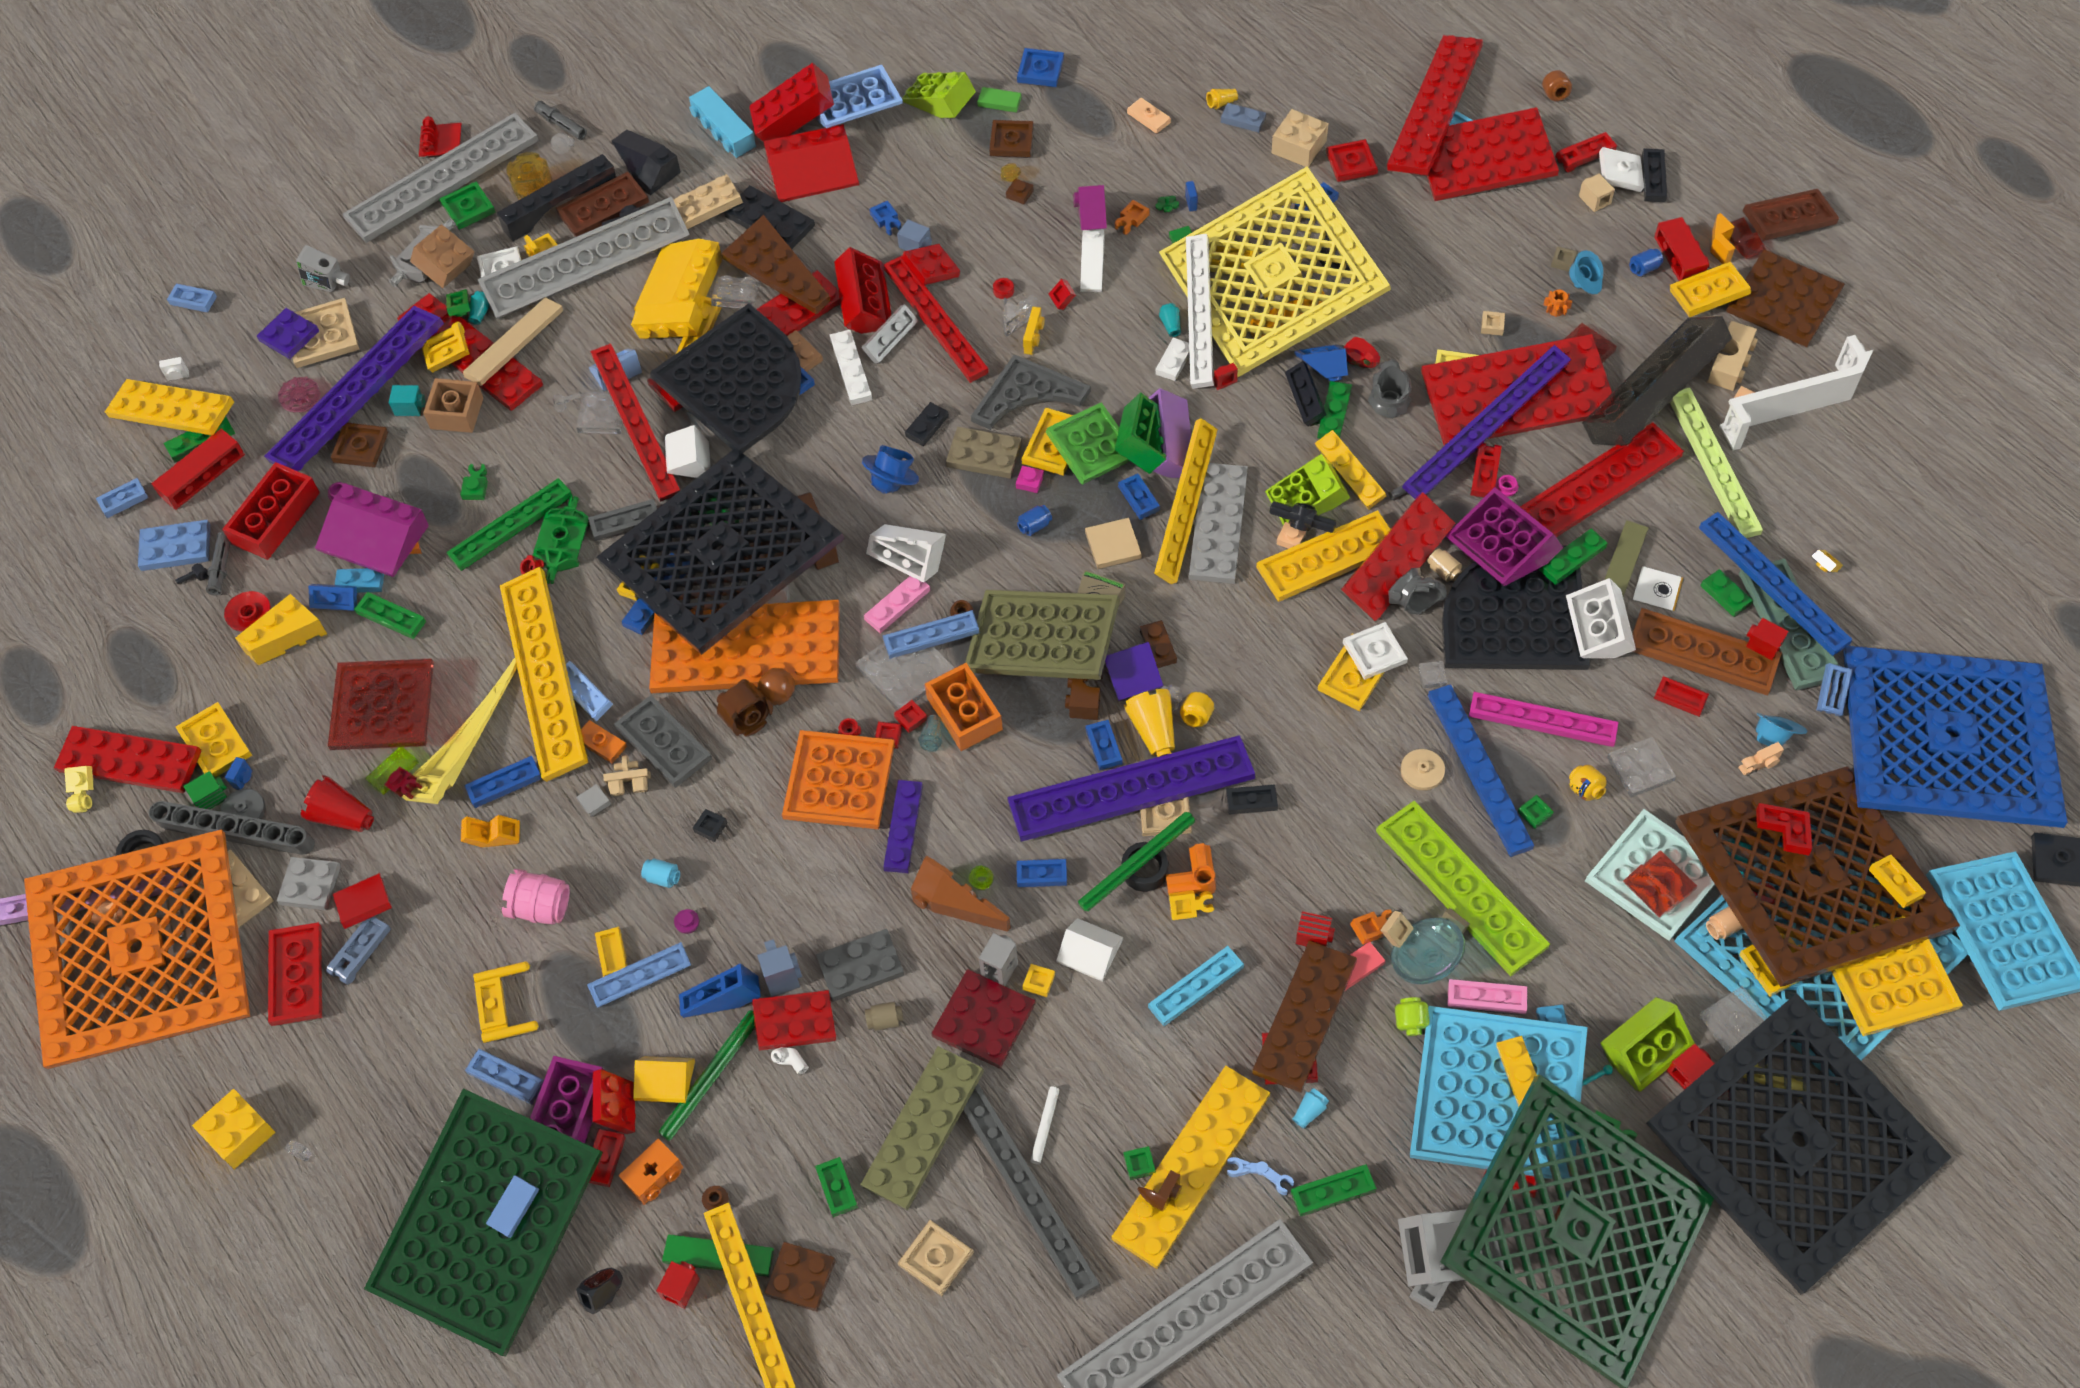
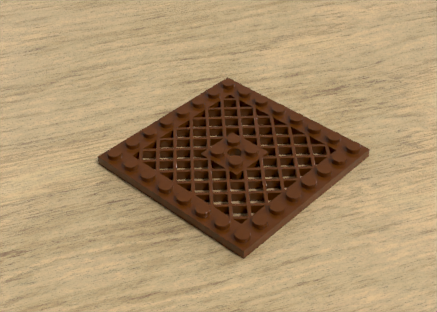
[1675,766,1960,987]

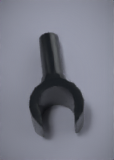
[175,563,209,584]

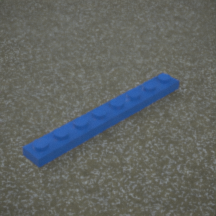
[1699,512,1853,656]
[1428,684,1534,857]

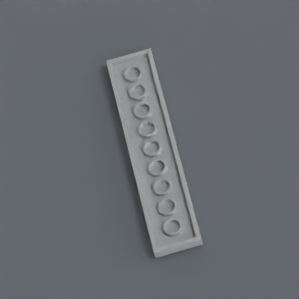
[342,113,539,243]
[478,196,690,319]
[1057,1219,1313,1388]

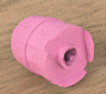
[502,868,570,925]

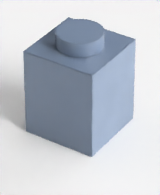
[897,220,932,251]

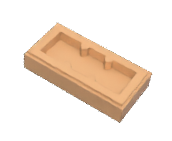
[1127,98,1171,134]

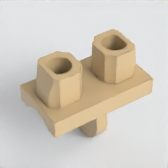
[603,755,651,796]

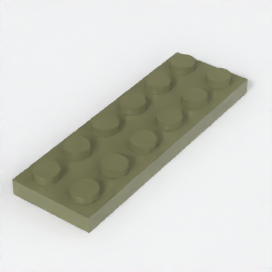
[860,1046,984,1211]

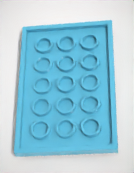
[1926,851,2080,1011]

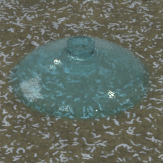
[1391,918,1465,984]

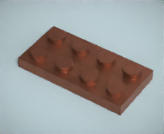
[556,172,649,237]
[1743,189,1839,241]

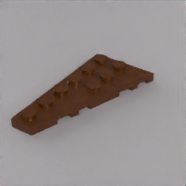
[721,215,830,314]

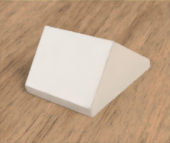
[665,425,711,478]
[1056,918,1123,982]

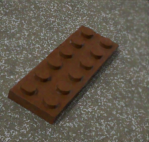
[1252,941,1357,1093]

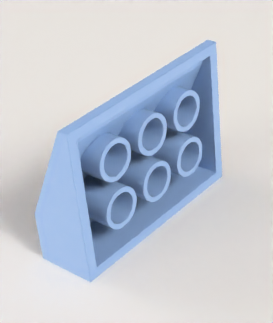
[815,65,903,128]

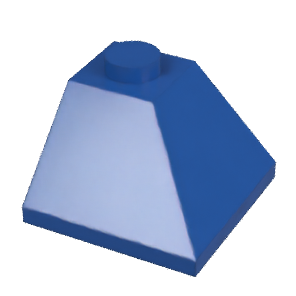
[1294,344,1348,381]

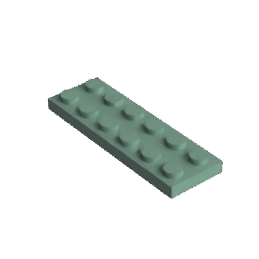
[1739,559,1843,691]

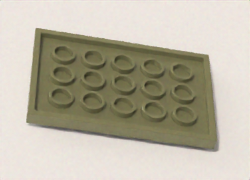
[965,590,1120,680]

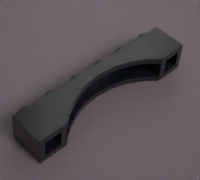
[497,154,617,242]

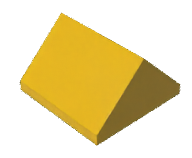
[634,1056,695,1103]

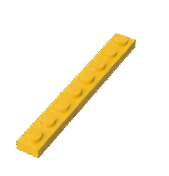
[1154,418,1218,584]
[703,1203,796,1388]

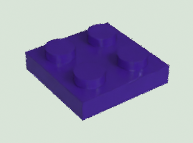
[257,308,319,359]

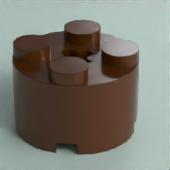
[716,679,773,737]

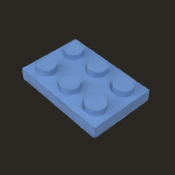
[138,520,210,571]

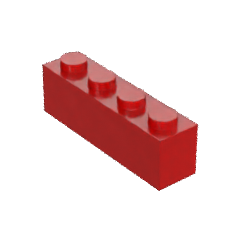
[151,428,245,510]

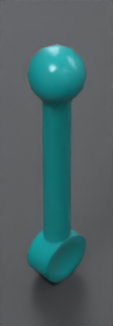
[1582,1065,1613,1087]

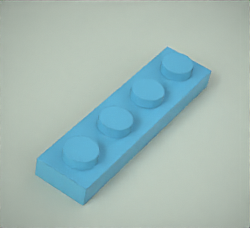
[1148,946,1244,1026]

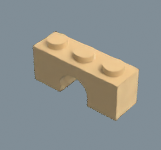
[1707,321,1758,391]

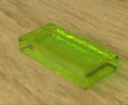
[365,746,419,795]

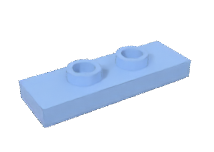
[566,661,613,721]

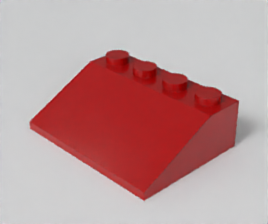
[763,124,859,202]

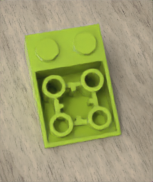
[902,71,976,118]
[1265,453,1351,525]

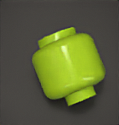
[1395,997,1430,1036]

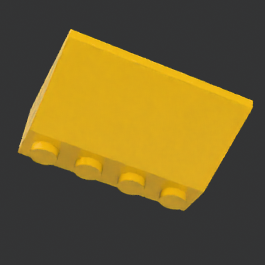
[634,239,722,311]

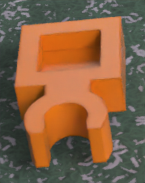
[1115,200,1150,235]
[1350,909,1392,945]

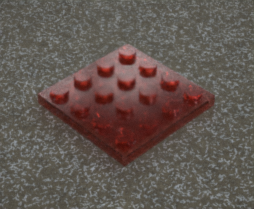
[328,659,434,750]

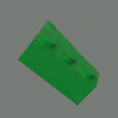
[1115,392,1166,474]

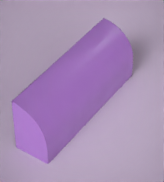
[1149,388,1191,478]

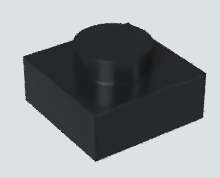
[693,809,727,842]

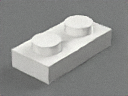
[1156,338,1190,381]

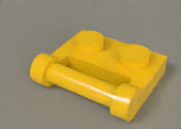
[422,321,469,373]

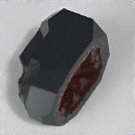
[576,1268,623,1314]

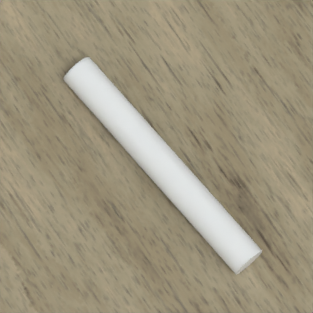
[1030,1087,1060,1164]

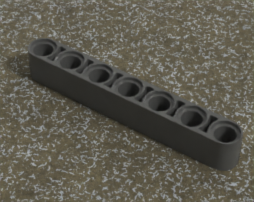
[149,801,315,855]

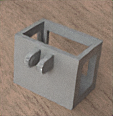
[1398,1209,1505,1287]

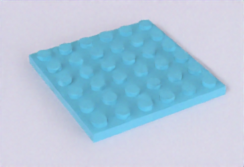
[1410,1006,1587,1179]

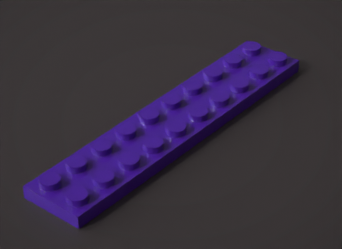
[264,306,444,471]
[1007,735,1255,842]

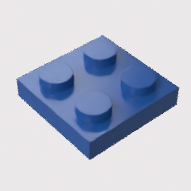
[1017,48,1064,87]

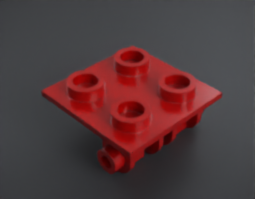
[419,116,462,157]

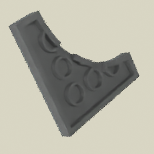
[971,354,1091,430]

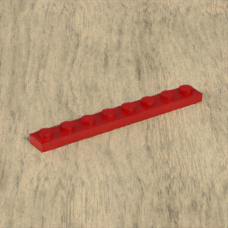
[884,256,989,383]
[590,343,680,502]

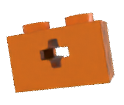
[618,1138,684,1205]

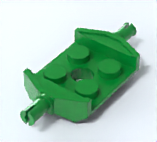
[533,496,591,584]

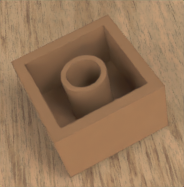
[410,224,474,288]
[423,378,483,433]

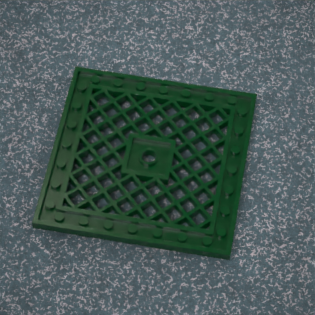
[1440,1075,1714,1388]

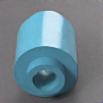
[641,858,680,888]

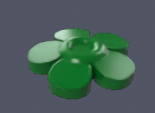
[1155,196,1179,212]

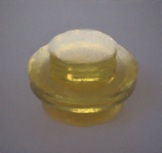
[1000,163,1021,182]

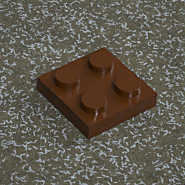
[989,120,1034,157]
[331,423,389,468]
[765,1242,835,1312]

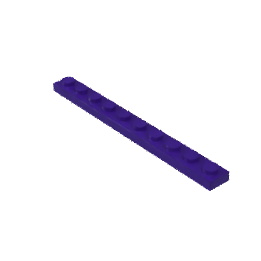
[1402,345,1571,499]

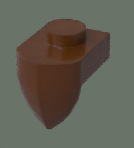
[1138,1170,1182,1211]

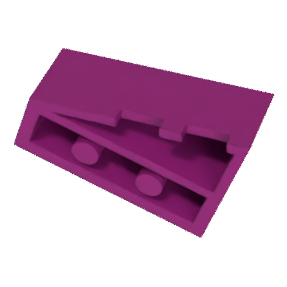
[1073,185,1107,230]

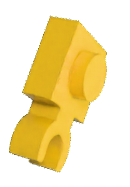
[1169,890,1214,920]

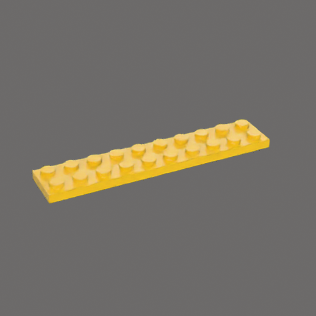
[500,567,588,782]

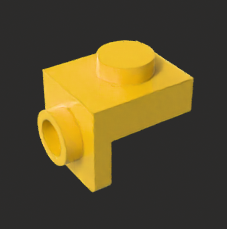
[524,233,558,257]

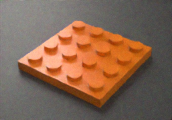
[782,730,895,830]

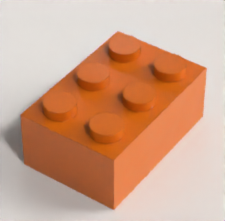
[925,663,1003,751]

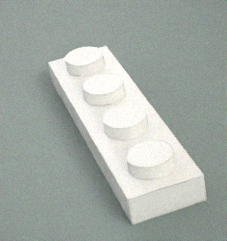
[830,330,872,406]

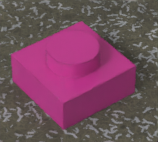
[1016,466,1044,493]

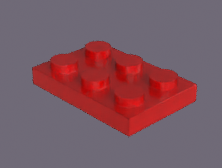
[752,990,836,1051]

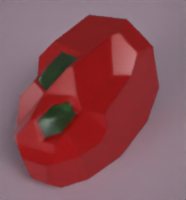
[1343,337,1380,368]

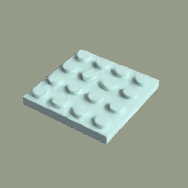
[1585,809,1715,941]

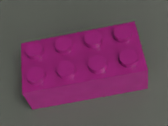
[530,1056,604,1143]

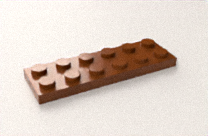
[1632,608,1782,696]

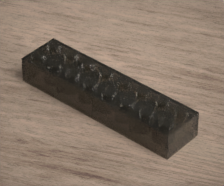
[1582,316,1732,446]

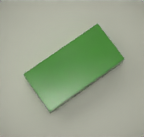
[977,87,1022,113]

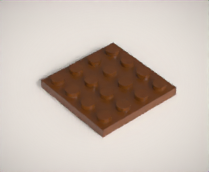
[1726,249,1845,347]

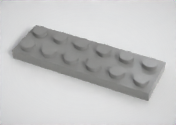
[1189,463,1248,584]

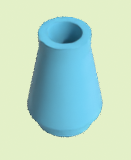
[1292,1088,1329,1129]

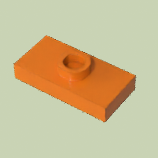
[581,720,627,764]

